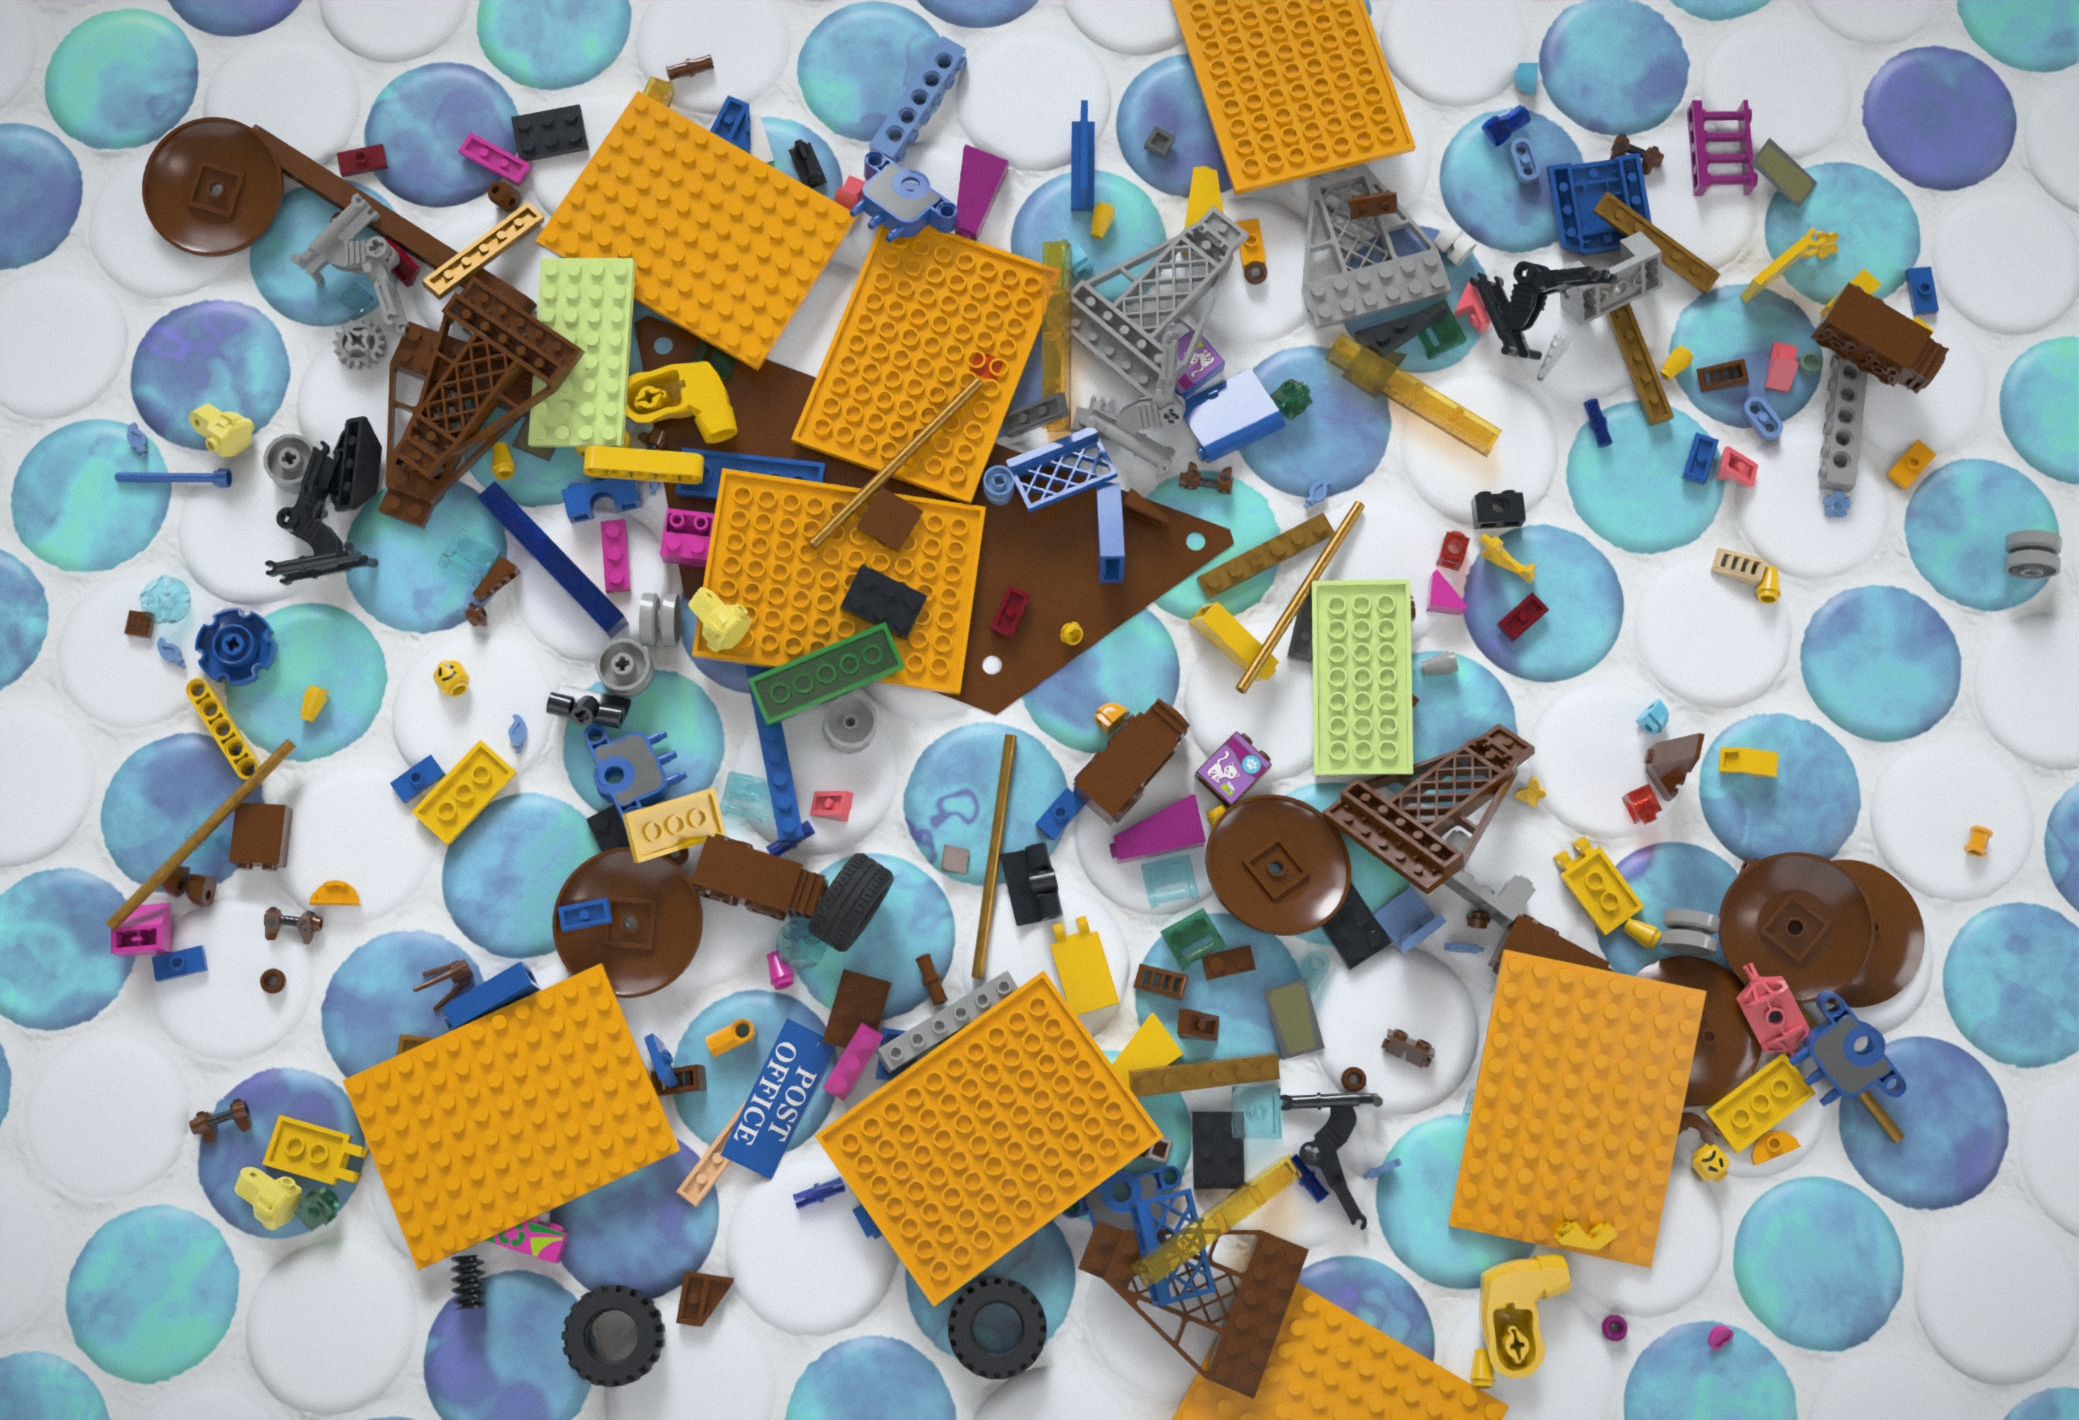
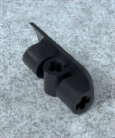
[546,685,631,729]
[1000,843,1063,926]

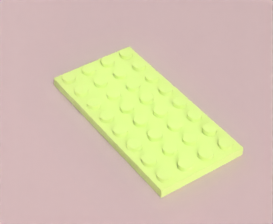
[528,258,636,448]
[1312,579,1413,776]

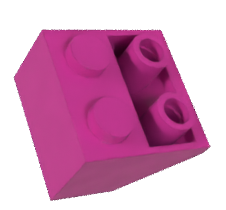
[660,508,715,568]
[111,903,172,957]

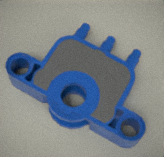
[850,151,958,242]
[584,724,687,830]
[1789,990,1907,1106]
[1062,1165,1182,1259]

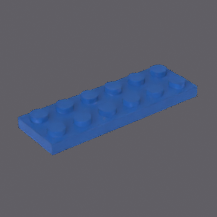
[675,448,826,500]

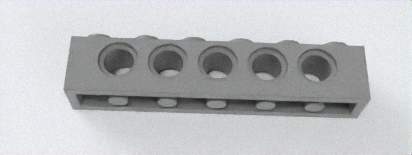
[1818,354,1868,493]
[876,970,1018,1074]

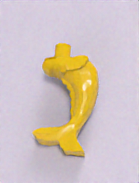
[1479,533,1536,584]

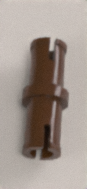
[665,54,714,81]
[915,954,948,1006]

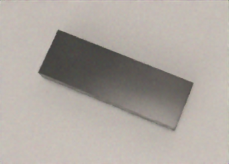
[1004,392,1069,438]
[1287,591,1313,663]

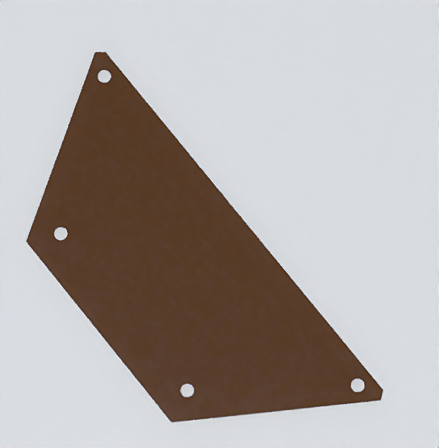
[635,316,1234,715]

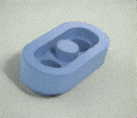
[1509,138,1541,184]
[1742,396,1783,440]

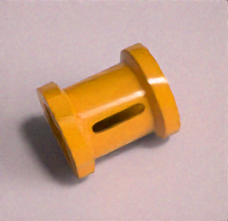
[1964,826,1993,857]

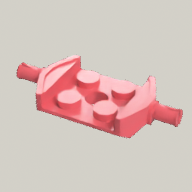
[1736,963,1810,1059]

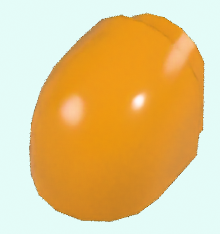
[1093,703,1130,736]

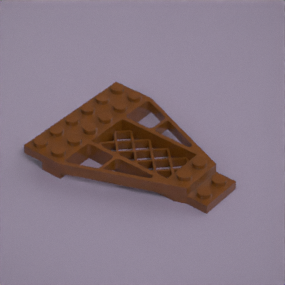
[392,276,585,481]
[378,321,533,529]
[1322,723,1535,895]
[1078,1220,1309,1399]

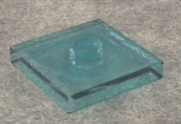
[1232,1086,1282,1139]

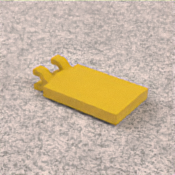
[1740,227,1826,303]
[1552,836,1644,936]
[1050,915,1120,1016]
[262,1115,369,1186]

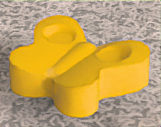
[1815,231,1839,259]
[1515,776,1547,807]

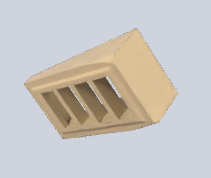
[1710,547,1768,587]

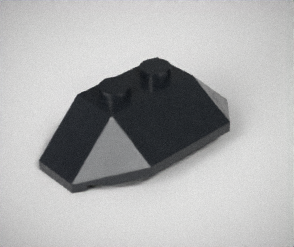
[329,416,382,512]

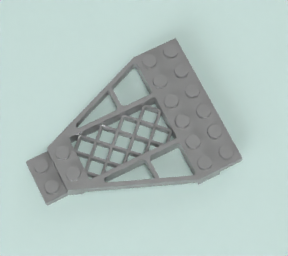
[1301,163,1452,330]
[1051,205,1249,397]

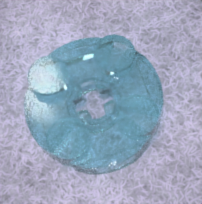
[139,574,192,624]
[776,918,827,968]

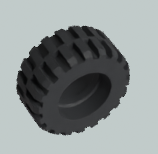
[948,1278,1047,1380]
[561,1285,666,1387]

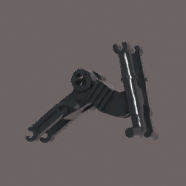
[1470,261,1617,360]
[265,441,378,586]
[1280,1092,1383,1230]

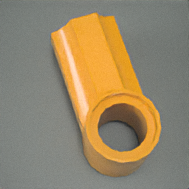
[705,1019,757,1058]

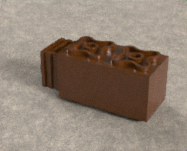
[1810,282,1949,394]
[1073,698,1190,826]
[691,834,829,921]
[1488,914,1618,975]

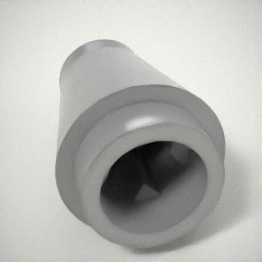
[1421,651,1459,676]

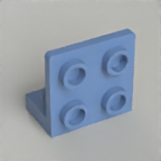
[1374,887,1447,955]

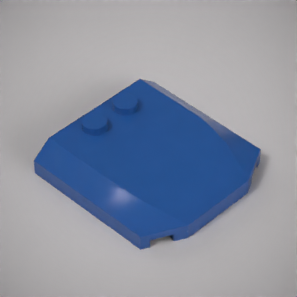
[1546,153,1652,256]

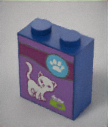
[1175,331,1225,400]

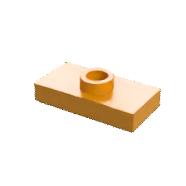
[1235,219,1266,268]
[1886,439,1937,490]

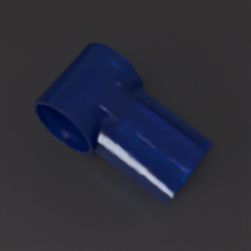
[1481,104,1531,147]

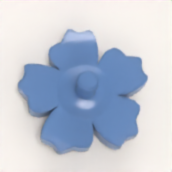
[1822,489,1852,518]

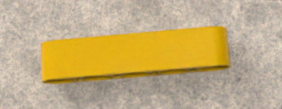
[583,446,705,484]
[186,678,262,781]

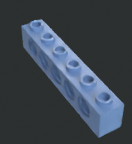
[869,35,968,163]

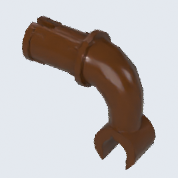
[1677,1112,1721,1144]

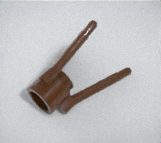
[413,959,474,1011]

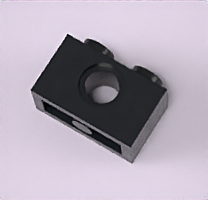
[1471,490,1526,530]

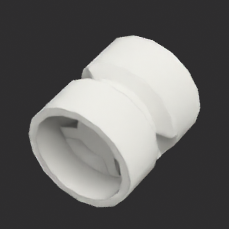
[1433,221,1477,266]

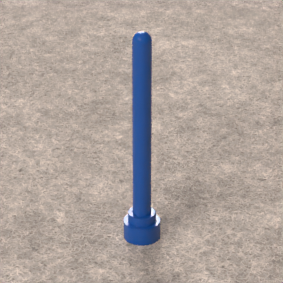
[114,468,232,488]

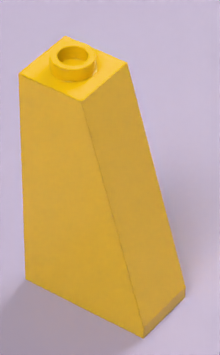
[1180,166,1224,256]
[1188,601,1279,681]
[1112,1012,1184,1089]

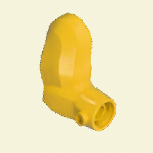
[626,361,738,444]
[1478,1254,1571,1378]

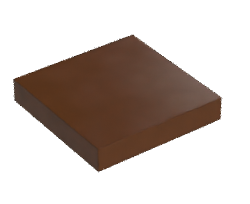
[857,487,923,553]

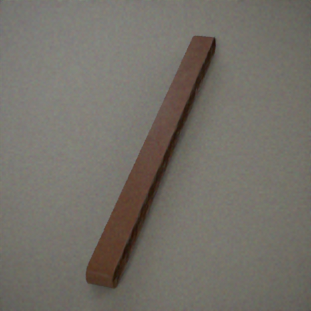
[252,124,537,315]

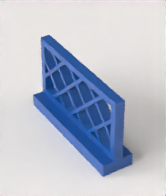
[1071,100,1095,211]
[1006,428,1118,513]
[1128,1188,1216,1307]

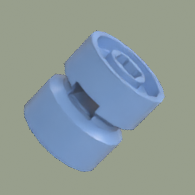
[983,465,1014,505]

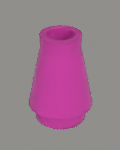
[767,950,794,990]

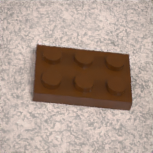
[822,969,892,1049]

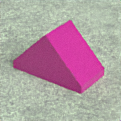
[1426,569,1468,615]

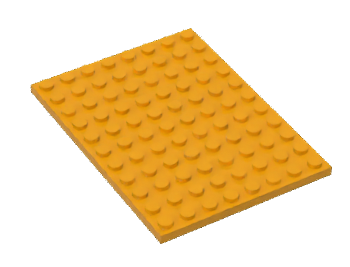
[1171,0,1416,195]
[535,91,858,371]
[791,224,1062,505]
[692,468,986,695]
[1448,949,1707,1268]
[342,964,681,1270]
[815,970,1164,1307]
[1172,1283,1509,1420]

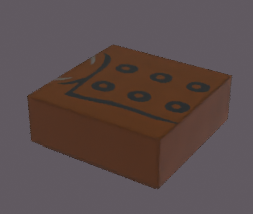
[124,610,156,639]

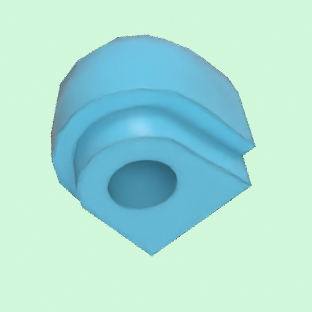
[1514,63,1538,95]
[1065,243,1094,278]
[1635,699,1669,735]

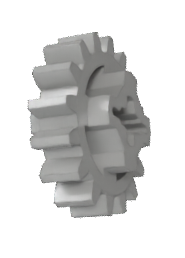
[333,318,387,371]

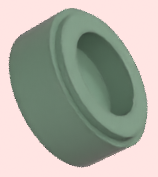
[1797,350,1823,376]

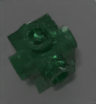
[1270,379,1313,420]
[294,1186,341,1232]

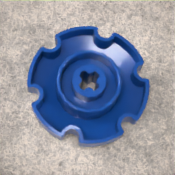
[195,608,277,687]

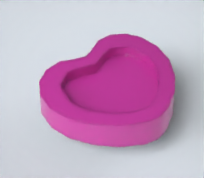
[1707,1325,1734,1350]

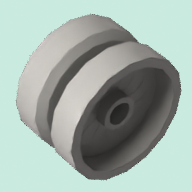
[263,434,314,495]
[2004,530,2062,579]
[639,593,681,647]
[596,638,654,698]
[822,694,878,754]
[1660,908,1720,956]

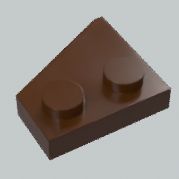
[676,1271,735,1327]

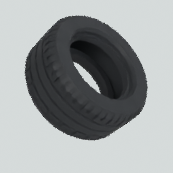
[808,853,894,952]

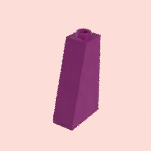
[954,144,1008,241]
[1109,794,1206,864]

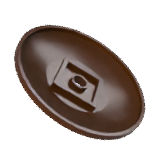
[142,117,284,257]
[1205,794,1351,936]
[552,847,703,998]
[1718,852,1875,1003]
[1787,859,1925,1008]
[1634,956,1762,1107]

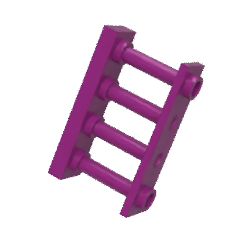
[1687,100,1758,196]

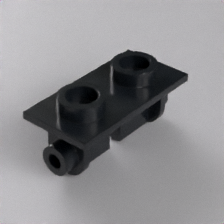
[788,139,827,189]

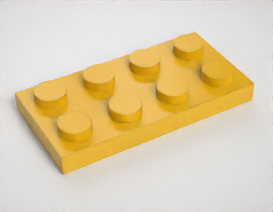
[411,740,518,846]
[622,788,727,863]
[1703,1053,1816,1154]

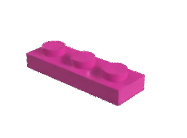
[458,132,531,186]
[600,519,631,593]
[822,1022,883,1101]

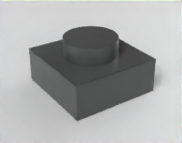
[1144,126,1176,159]

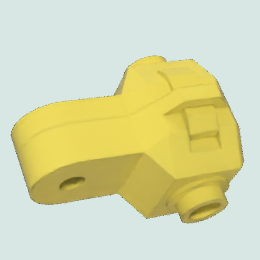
[189,404,255,457]
[688,587,751,652]
[234,1167,302,1230]

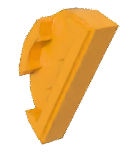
[309,880,361,906]
[1751,1130,1801,1166]

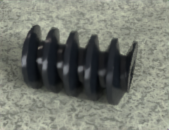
[451,1255,486,1310]

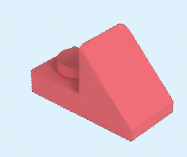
[834,175,866,210]
[1452,282,1491,334]
[1764,342,1799,393]
[1716,446,1758,488]
[810,791,854,822]

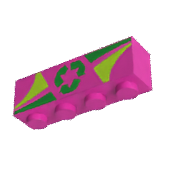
[484,1217,570,1264]

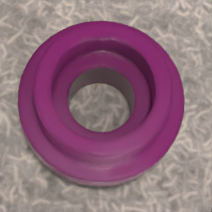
[1601,1315,1628,1341]

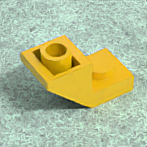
[1718,747,1779,778]
[1554,1221,1619,1251]

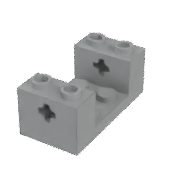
[1559,231,1663,326]
[1443,830,1536,928]

